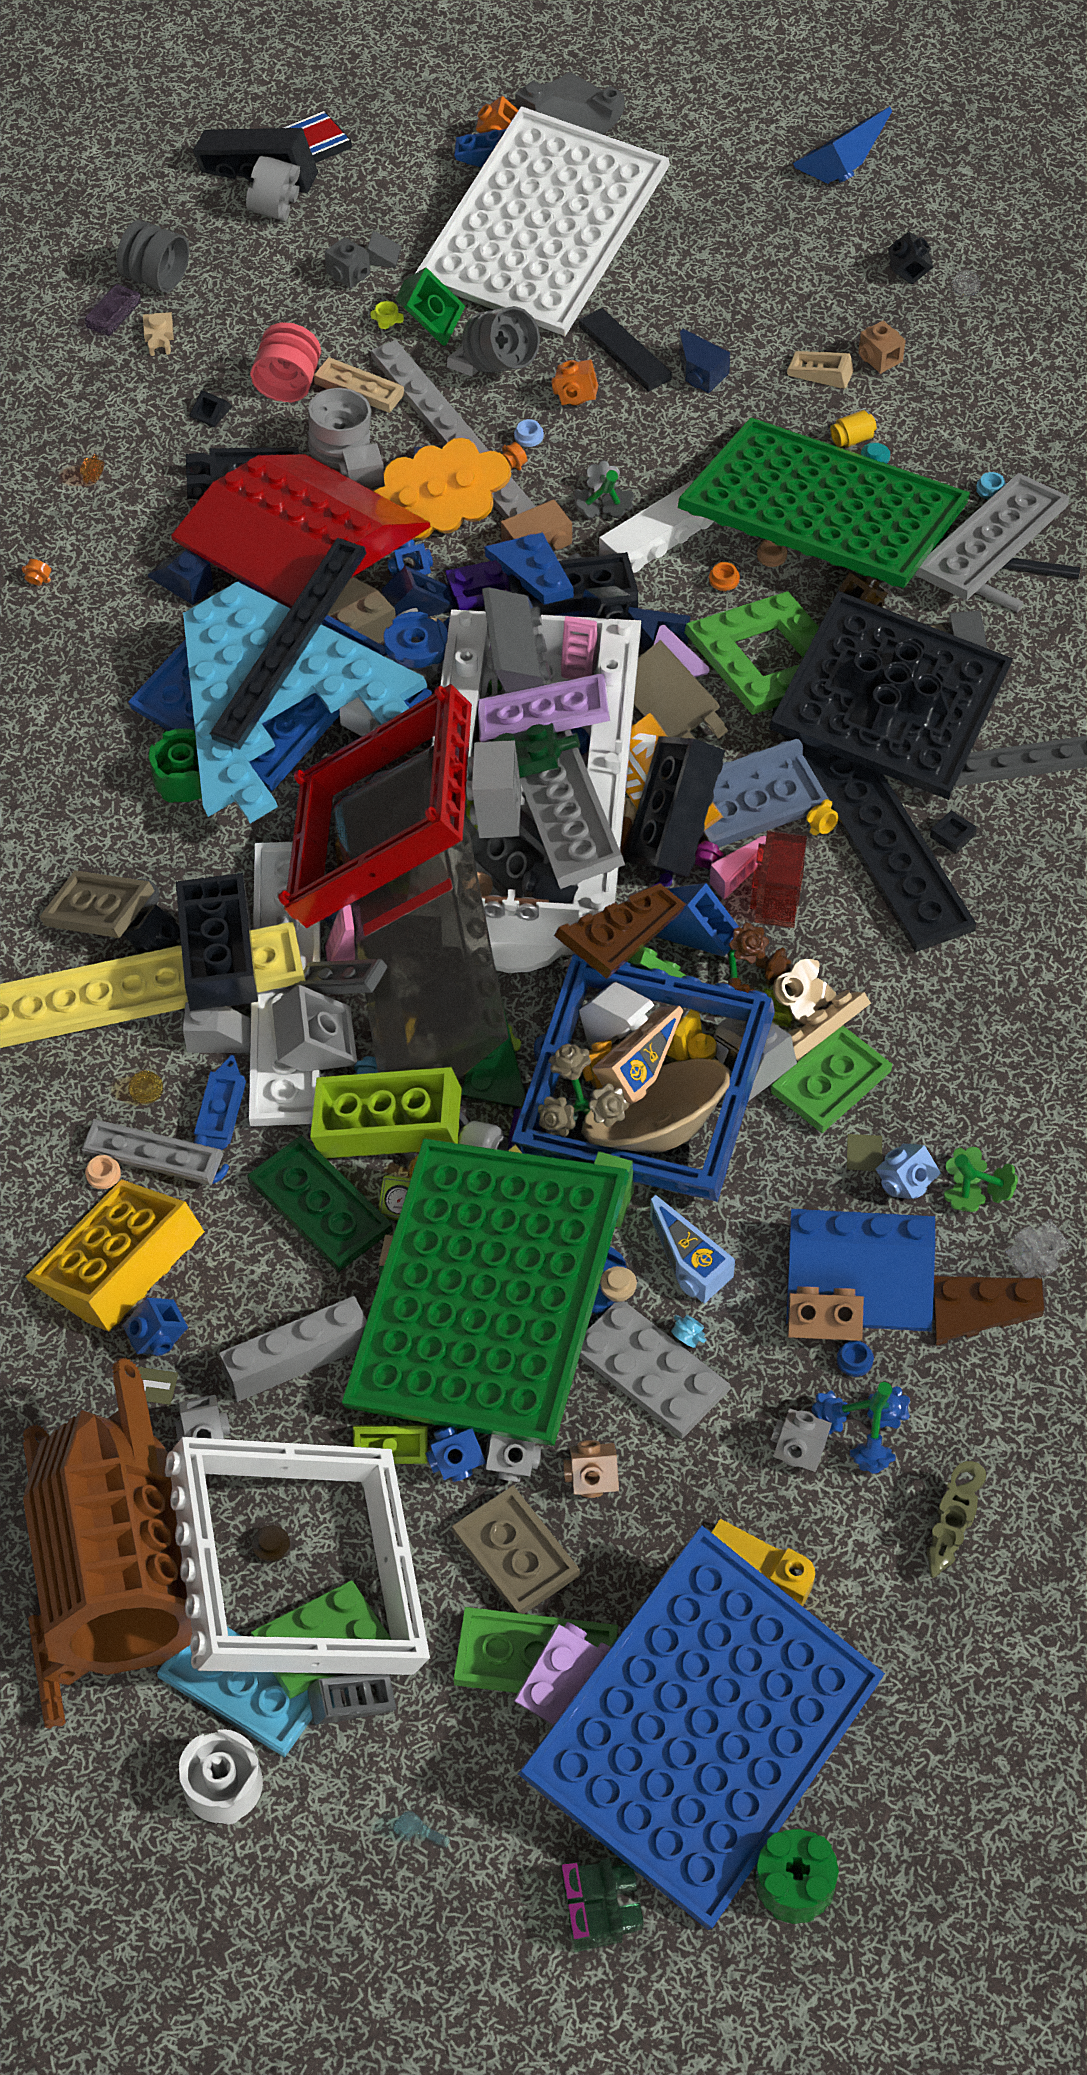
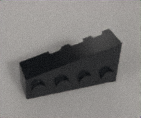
[193,128,318,194]

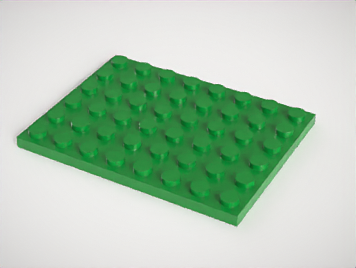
[677,418,970,588]
[342,1139,629,1446]

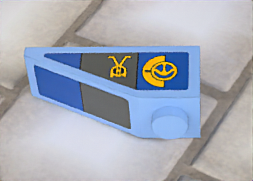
[650,1195,735,1304]

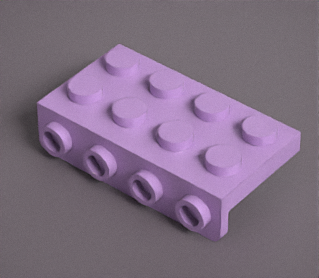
[513,1622,610,1725]

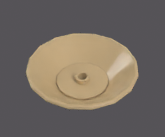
[581,1058,731,1154]

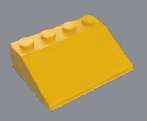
[25,1179,205,1332]

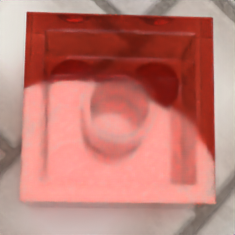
[750,831,807,928]

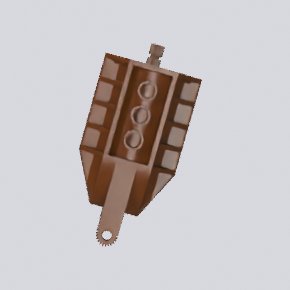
[22,1357,192,1729]

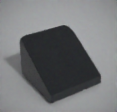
[189,390,232,427]

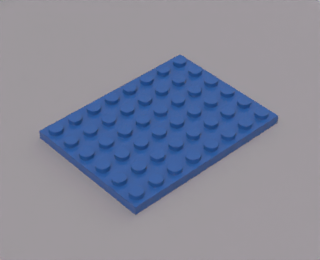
[517,1525,885,1930]

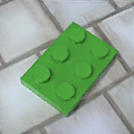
[771,1026,892,1133]
[251,1581,391,1699]

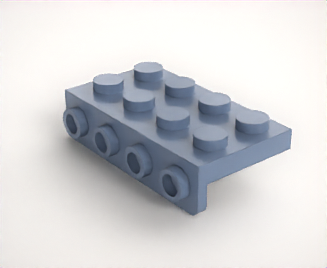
[702,739,829,847]

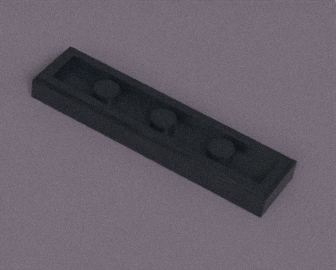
[579,308,672,392]

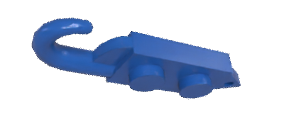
[194,1055,246,1185]

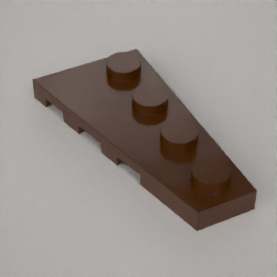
[554,883,686,979]

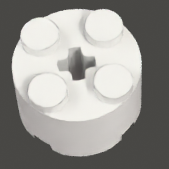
[179,1729,263,1824]

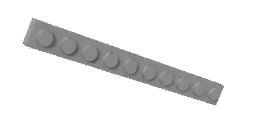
[371,340,536,519]

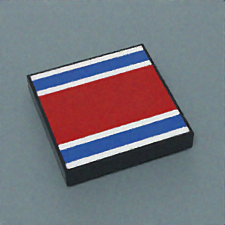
[282,110,352,163]

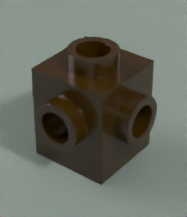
[833,572,888,608]

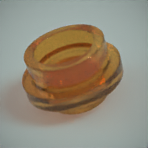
[80,454,105,484]

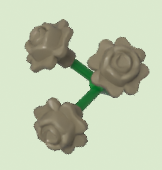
[538,1044,629,1137]

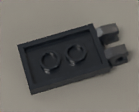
[185,447,299,500]

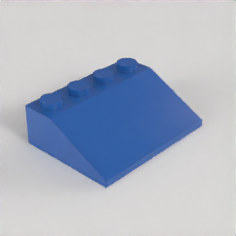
[786,1209,935,1332]

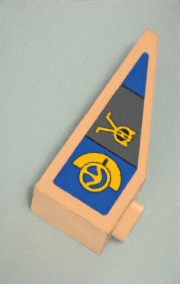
[592,1006,683,1103]

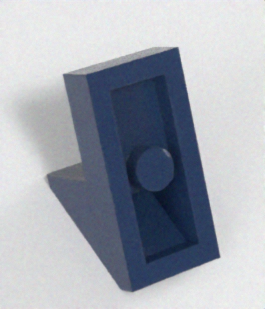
[628,607,691,652]

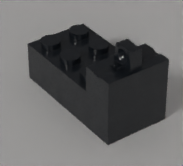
[176,873,259,1011]

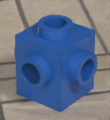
[387,539,433,577]
[123,1297,188,1356]
[425,1426,486,1482]

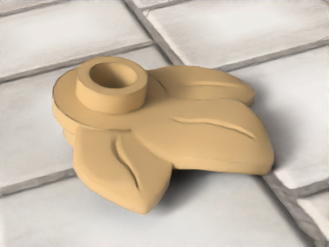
[773,959,836,1025]

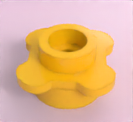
[806,799,838,835]

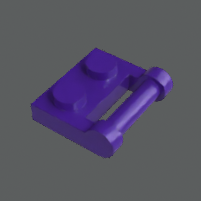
[445,560,509,611]

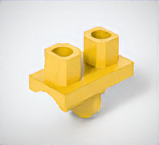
[666,1009,717,1061]

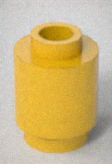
[830,410,877,448]

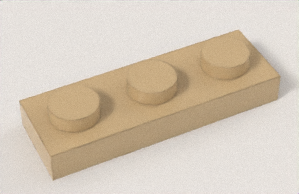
[314,357,404,413]
[788,990,871,1060]

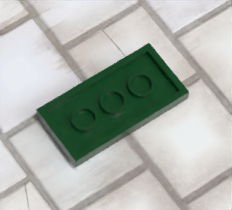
[247,1135,393,1273]

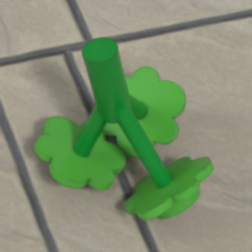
[944,1146,1018,1212]

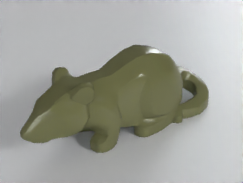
[927,1461,987,1578]

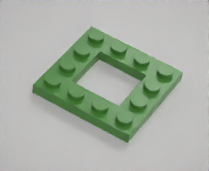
[684,591,819,715]

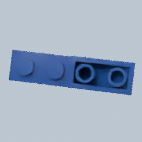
[454,129,506,167]

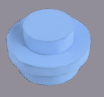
[514,419,544,447]

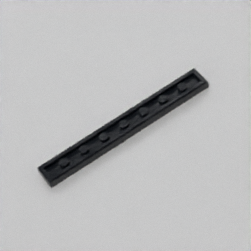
[210,538,367,750]

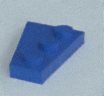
[484,532,574,605]

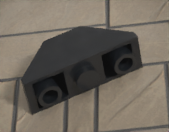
[579,586,632,620]

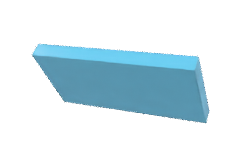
[157,1627,313,1757]

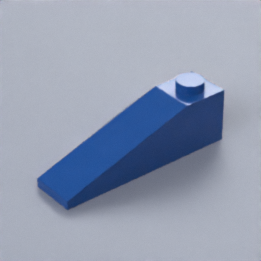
[793,106,892,184]

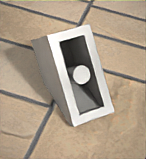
[183,1002,251,1053]

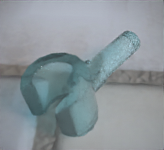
[393,1811,451,1848]

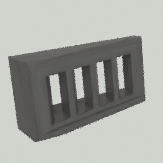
[308,1674,397,1725]

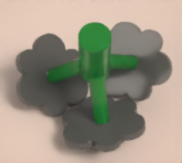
[573,460,634,519]

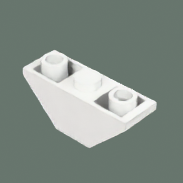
[579,982,654,1049]

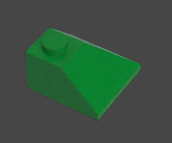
[395,267,465,346]

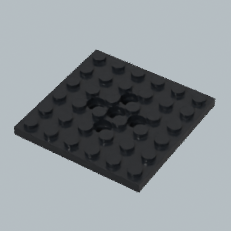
[769,591,1013,800]

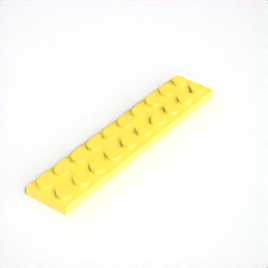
[0,921,305,1048]

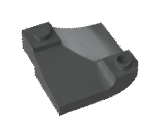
[515,71,625,135]

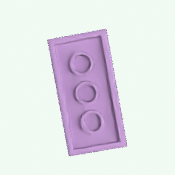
[478,673,610,742]

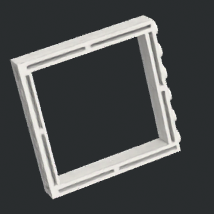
[165,1437,430,1675]

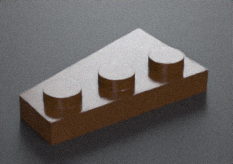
[933,1276,1044,1346]

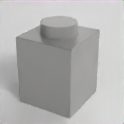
[338,443,385,488]

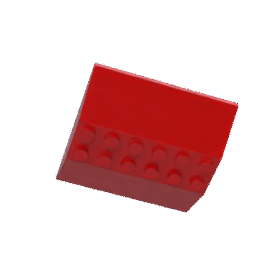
[171,454,431,609]

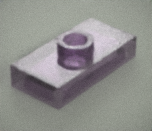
[84,284,141,337]

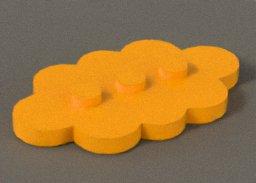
[374,438,511,541]

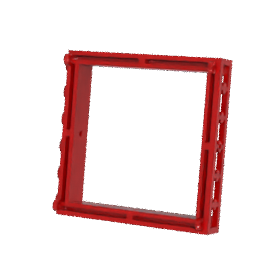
[278,684,472,928]

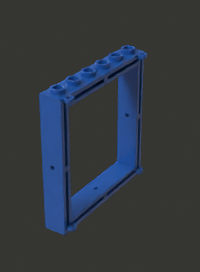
[511,954,775,1202]

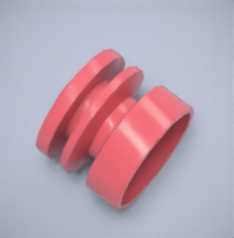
[250,322,321,403]

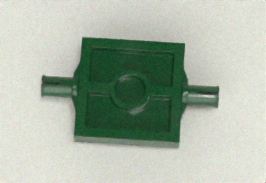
[490,723,580,778]

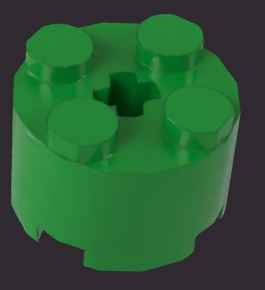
[148,728,202,803]
[755,1829,839,1924]

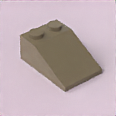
[327,577,396,643]

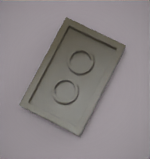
[39,870,154,938]
[452,1485,580,1614]

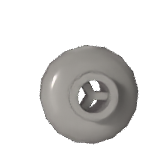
[458,1121,509,1151]

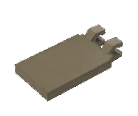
[634,640,728,739]

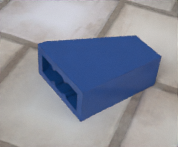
[656,883,739,956]

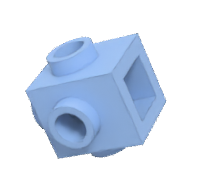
[876,1143,941,1199]

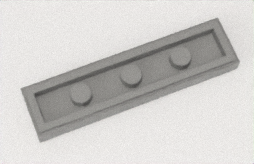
[81,1119,223,1185]

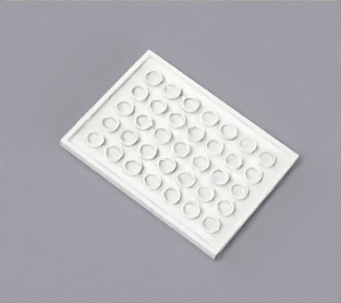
[416,106,670,336]

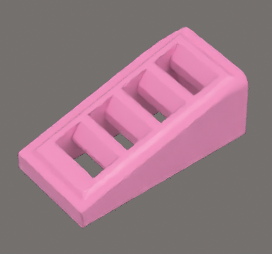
[561,616,597,679]
[710,835,768,899]
[325,905,355,961]

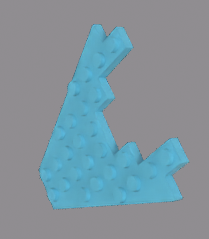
[183,582,427,823]

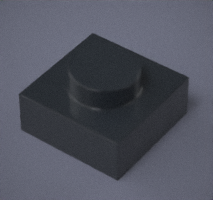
[930,810,977,854]

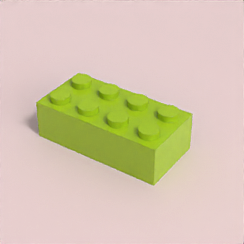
[310,1067,462,1158]

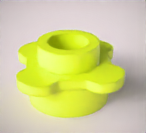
[370,301,404,329]

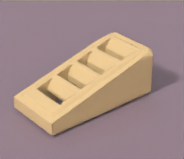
[787,351,853,389]

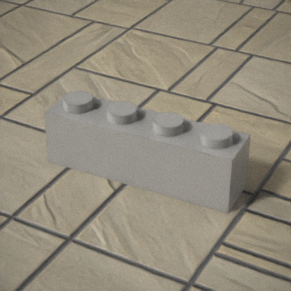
[219,1296,367,1402]

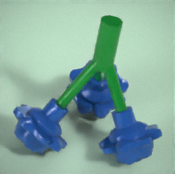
[811,1382,910,1474]

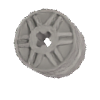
[308,388,371,469]

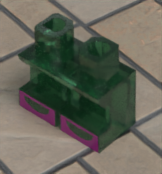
[562,1858,644,1952]

